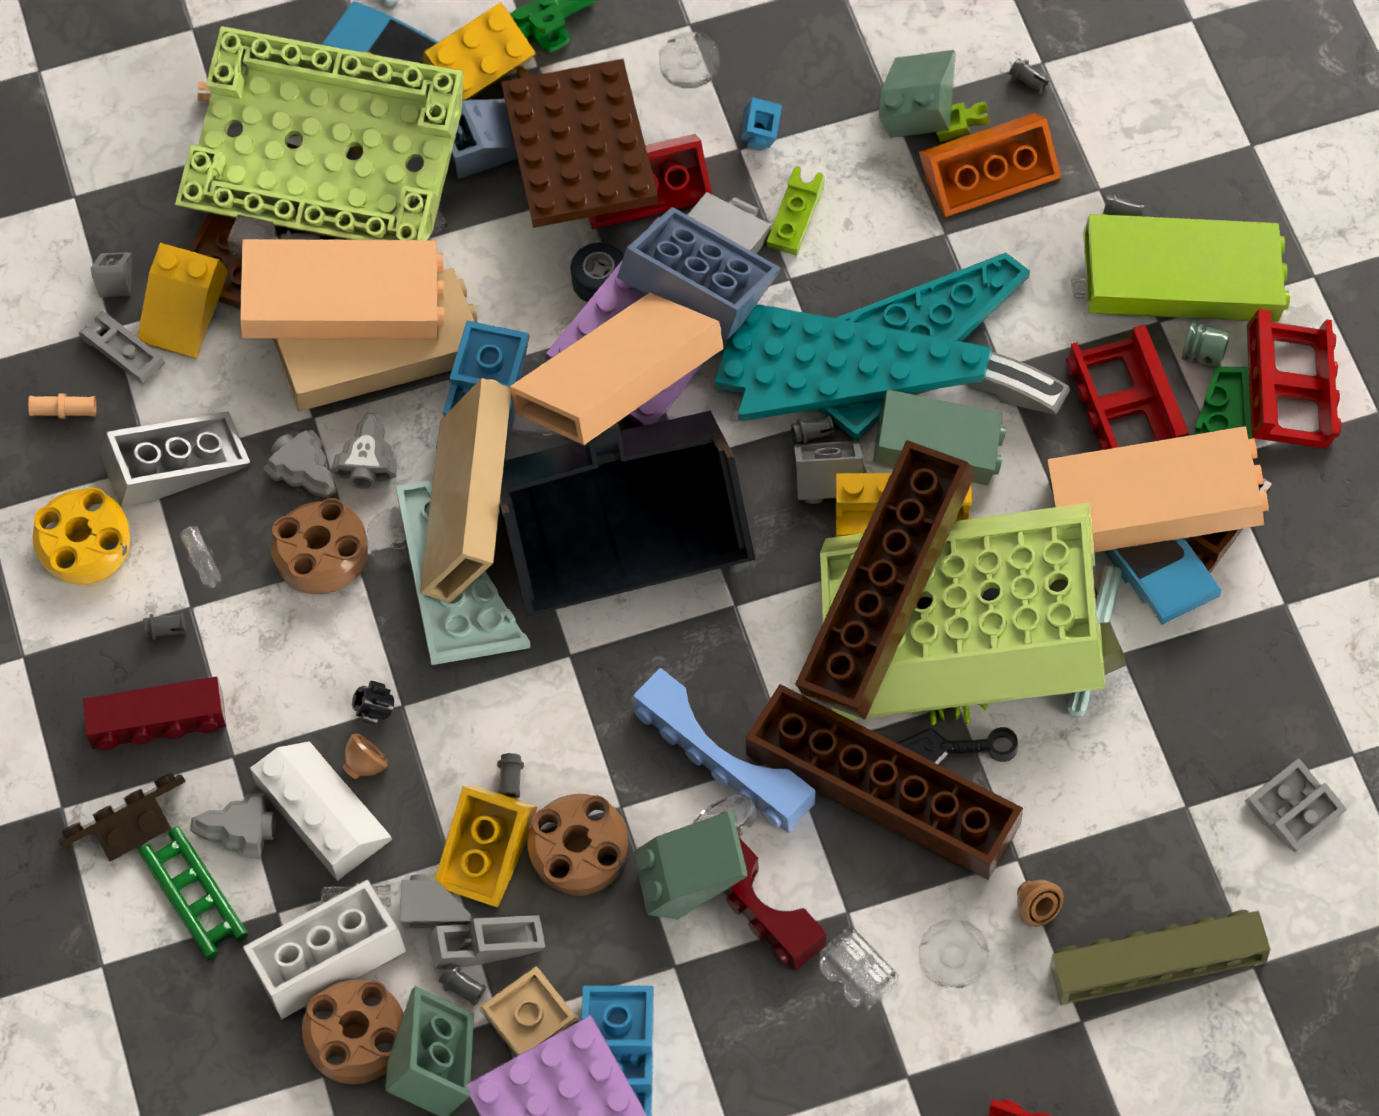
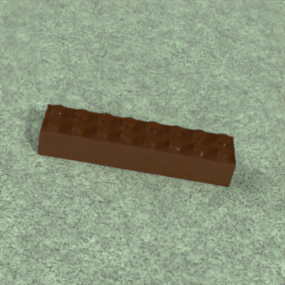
[795,440,975,720]
[746,684,1023,880]

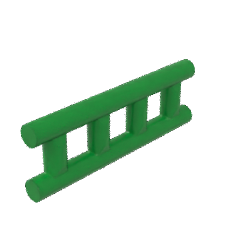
[138,826,249,960]

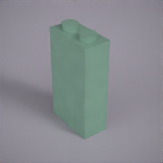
[873,389,1006,485]

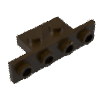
[58,772,186,862]

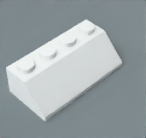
[250,741,392,881]
[243,880,406,1019]

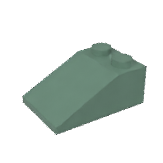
[878,50,956,138]
[633,811,748,920]
[385,986,474,1116]

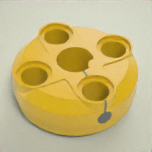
[32,487,131,585]

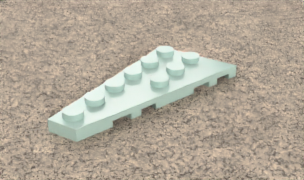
[396,481,530,665]

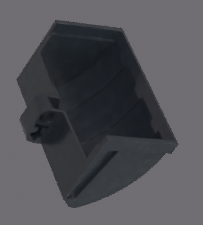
[499,410,756,617]

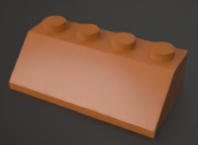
[919,113,1062,217]

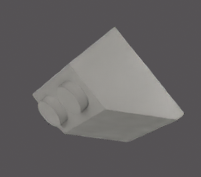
[794,440,863,504]

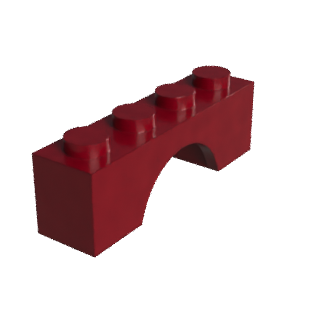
[723,837,827,971]

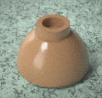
[342,734,388,780]
[1017,880,1064,927]

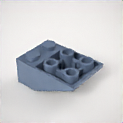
[450,99,518,179]

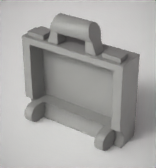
[688,192,771,254]

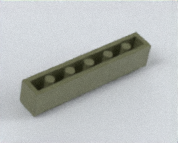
[1050,910,1271,1005]

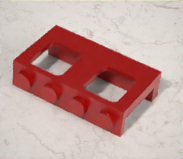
[1247,309,1342,449]
[1066,324,1189,451]

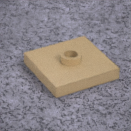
[479,966,579,1057]

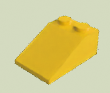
[137,243,229,359]
[435,786,538,907]

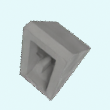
[91,252,132,298]

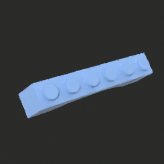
[633,668,815,832]

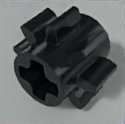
[352,680,394,725]

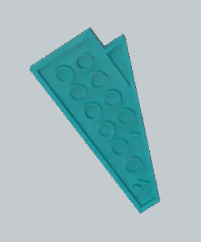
[817,252,1030,441]
[714,304,991,421]

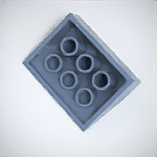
[617,207,781,340]

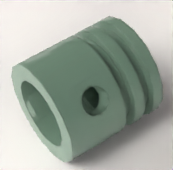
[1182,322,1230,368]

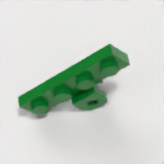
[509,0,598,53]

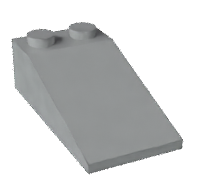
[100,411,250,507]

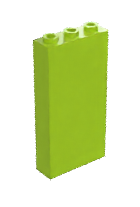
[1083,214,1290,322]

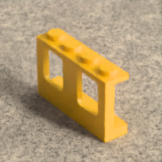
[836,473,972,537]

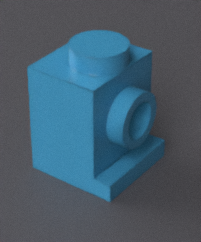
[740,97,782,151]

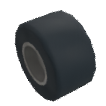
[570,242,624,302]

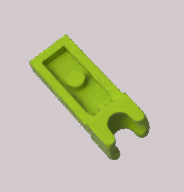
[767,166,825,256]

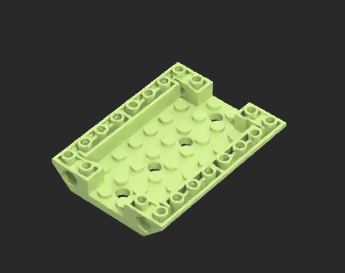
[175,26,463,240]
[820,503,1106,720]

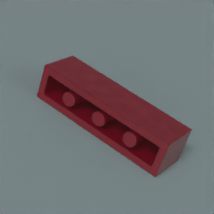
[83,676,227,750]

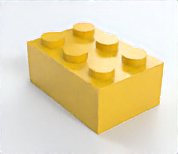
[421,2,536,100]

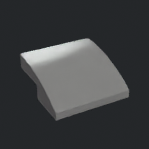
[1245,758,1347,852]

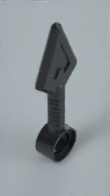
[897,727,1018,765]

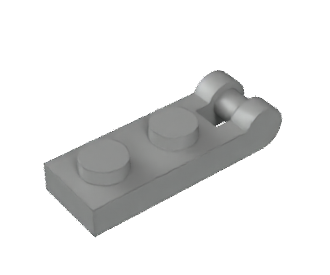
[79,311,165,385]

